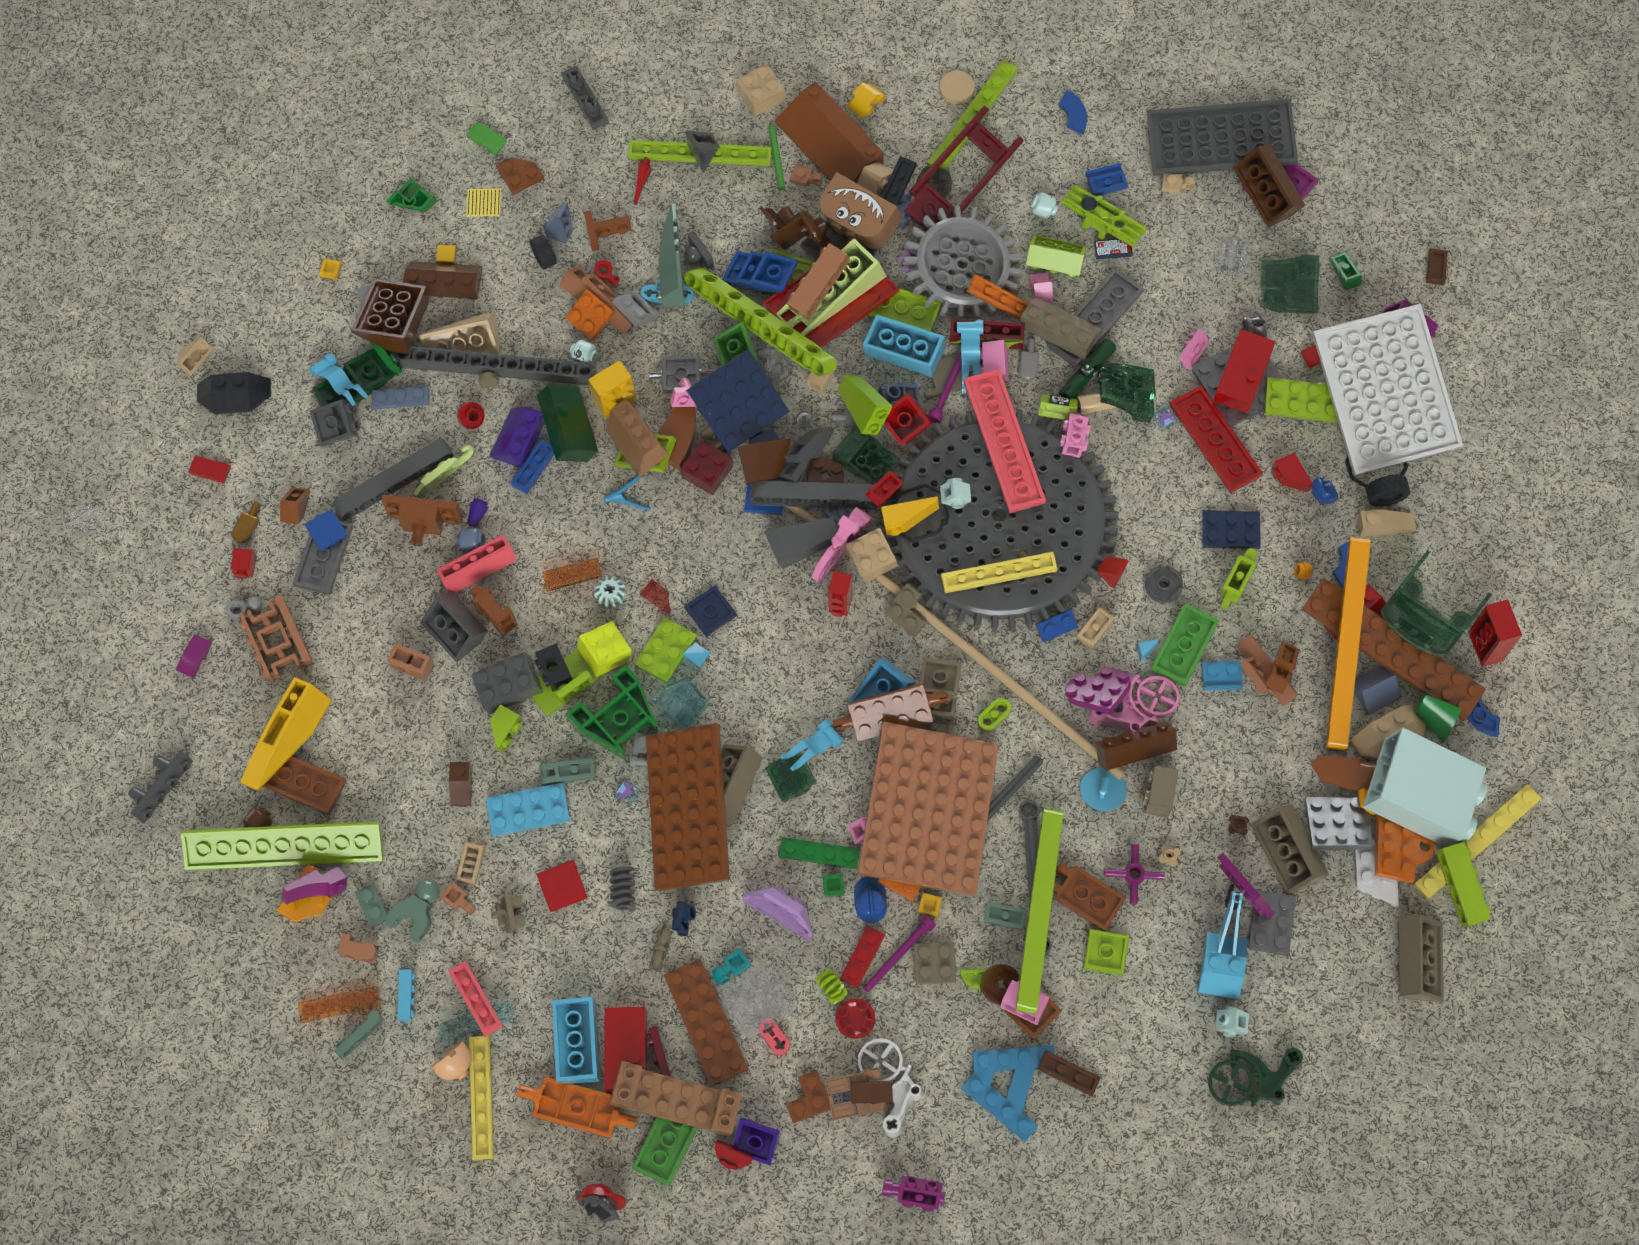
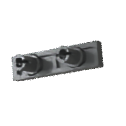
[561,66,609,130]
[128,751,193,824]

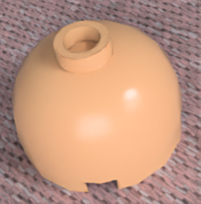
[430,1041,472,1081]

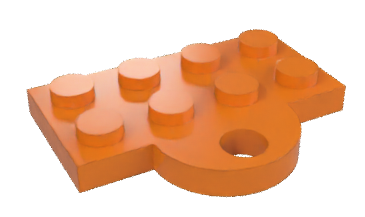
[1374,814,1434,883]

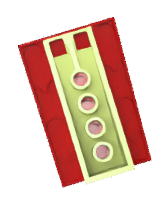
[762,238,900,348]

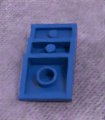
[722,250,799,292]

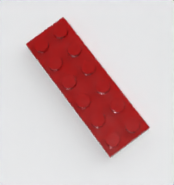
[1169,385,1263,494]

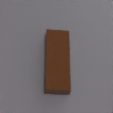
[1036,1050,1101,1096]

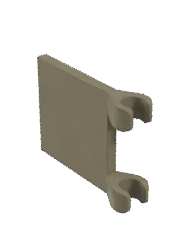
[914,353,970,400]

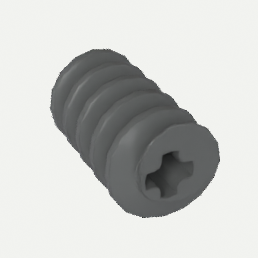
[610,866,636,910]

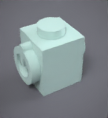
[940,478,971,509]

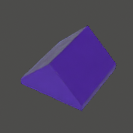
[733,1117,781,1165]

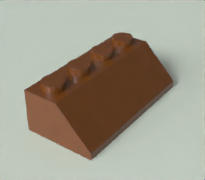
[1233,145,1305,227]
[403,261,483,299]

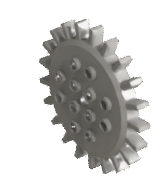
[902,205,1023,320]

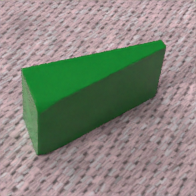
[1329,252,1362,290]

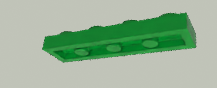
[779,837,860,870]

